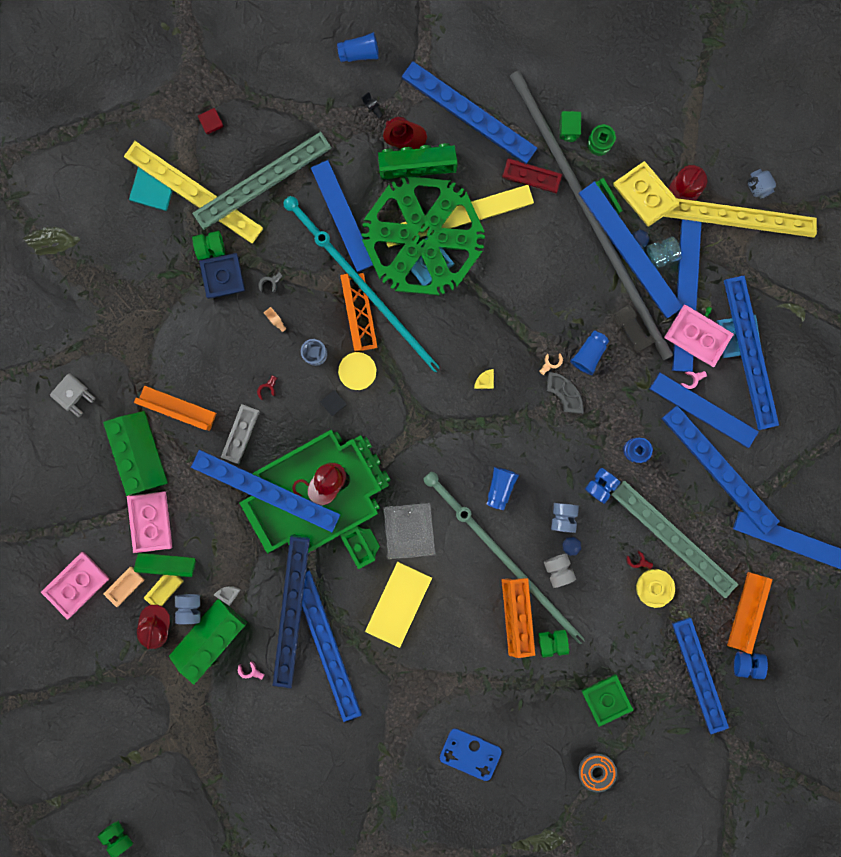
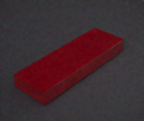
[502,159,562,194]

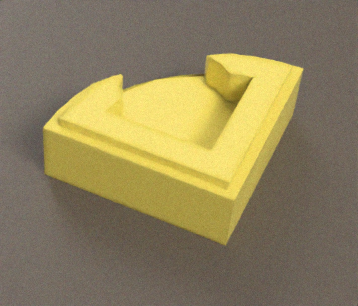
[474,369,494,389]

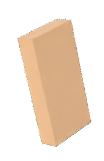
[104,566,145,607]

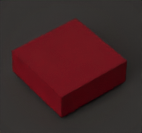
[198,108,224,134]

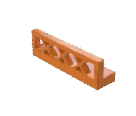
[340,273,378,352]
[134,386,217,431]
[727,572,773,654]
[502,578,535,658]

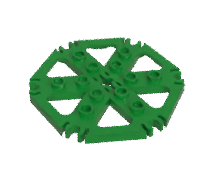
[361,176,485,296]

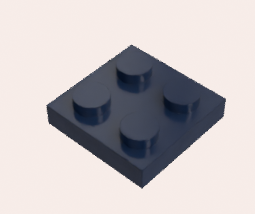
[199,253,245,299]

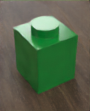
[560,111,581,142]

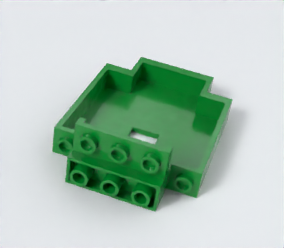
[239,430,390,553]

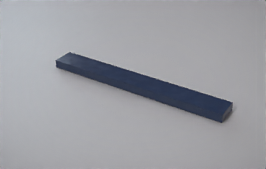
[273,535,310,688]

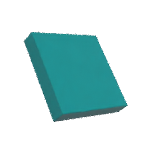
[129,167,173,211]

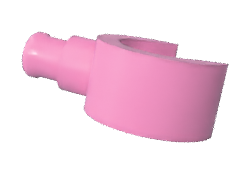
[680,371,707,389]
[238,661,265,680]

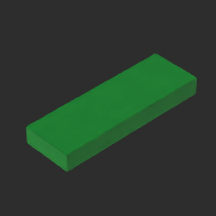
[134,553,196,577]

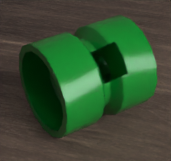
[587,124,616,156]
[192,231,225,260]
[538,629,569,658]
[97,821,133,857]

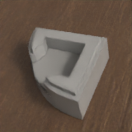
[214,586,241,606]

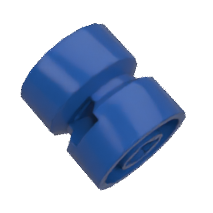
[623,438,653,463]
[585,468,621,504]
[734,652,768,680]

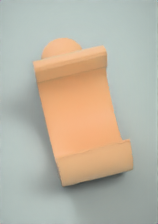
[264,307,286,332]
[539,354,563,375]

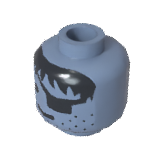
[747,169,776,199]

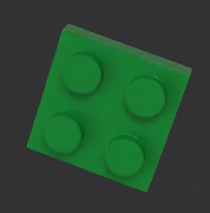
[581,674,633,727]

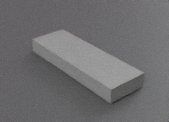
[221,404,260,464]

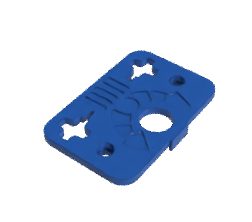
[440,728,501,781]

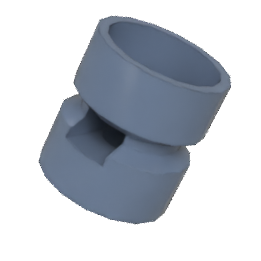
[301,339,328,366]
[551,503,579,533]
[175,594,201,624]

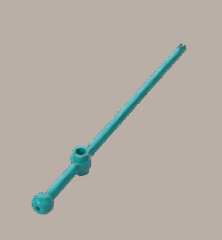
[283,196,440,372]

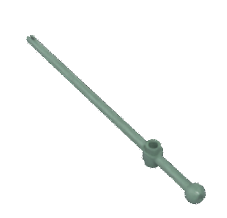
[423,472,585,644]

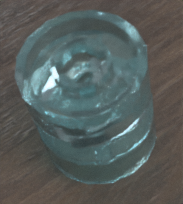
[647,236,682,269]

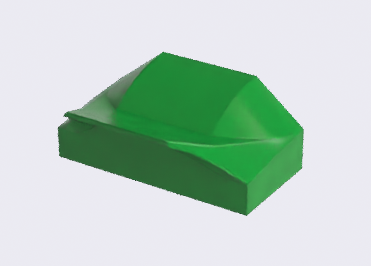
[340,526,380,569]

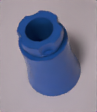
[337,32,379,62]
[570,331,609,375]
[487,467,520,510]

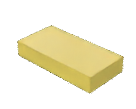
[144,575,184,606]

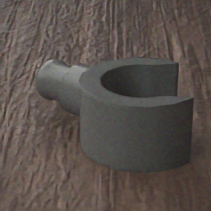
[258,272,283,293]

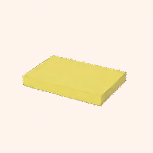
[613,161,680,227]

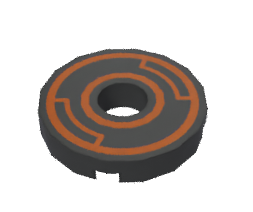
[578,753,617,792]

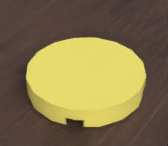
[338,352,377,390]
[636,569,675,608]

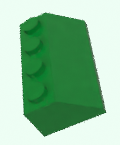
[378,143,457,180]
[103,411,168,496]
[169,598,248,685]

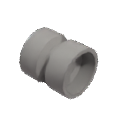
[544,554,576,588]

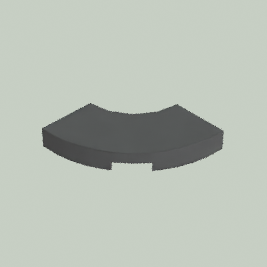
[547,372,583,414]

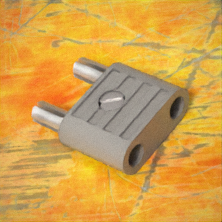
[50,373,95,417]

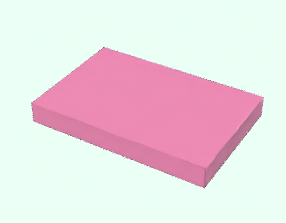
[664,305,734,367]
[127,491,173,553]
[41,551,110,620]

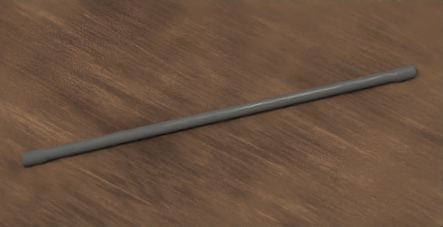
[510,71,673,360]

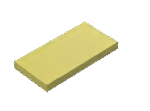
[365,561,432,648]

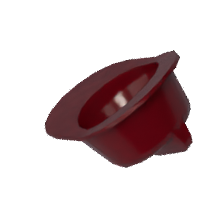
[383,117,427,149]
[668,165,707,201]
[308,463,346,505]
[137,604,170,649]

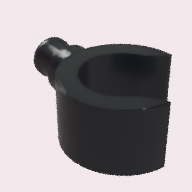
[361,92,383,119]

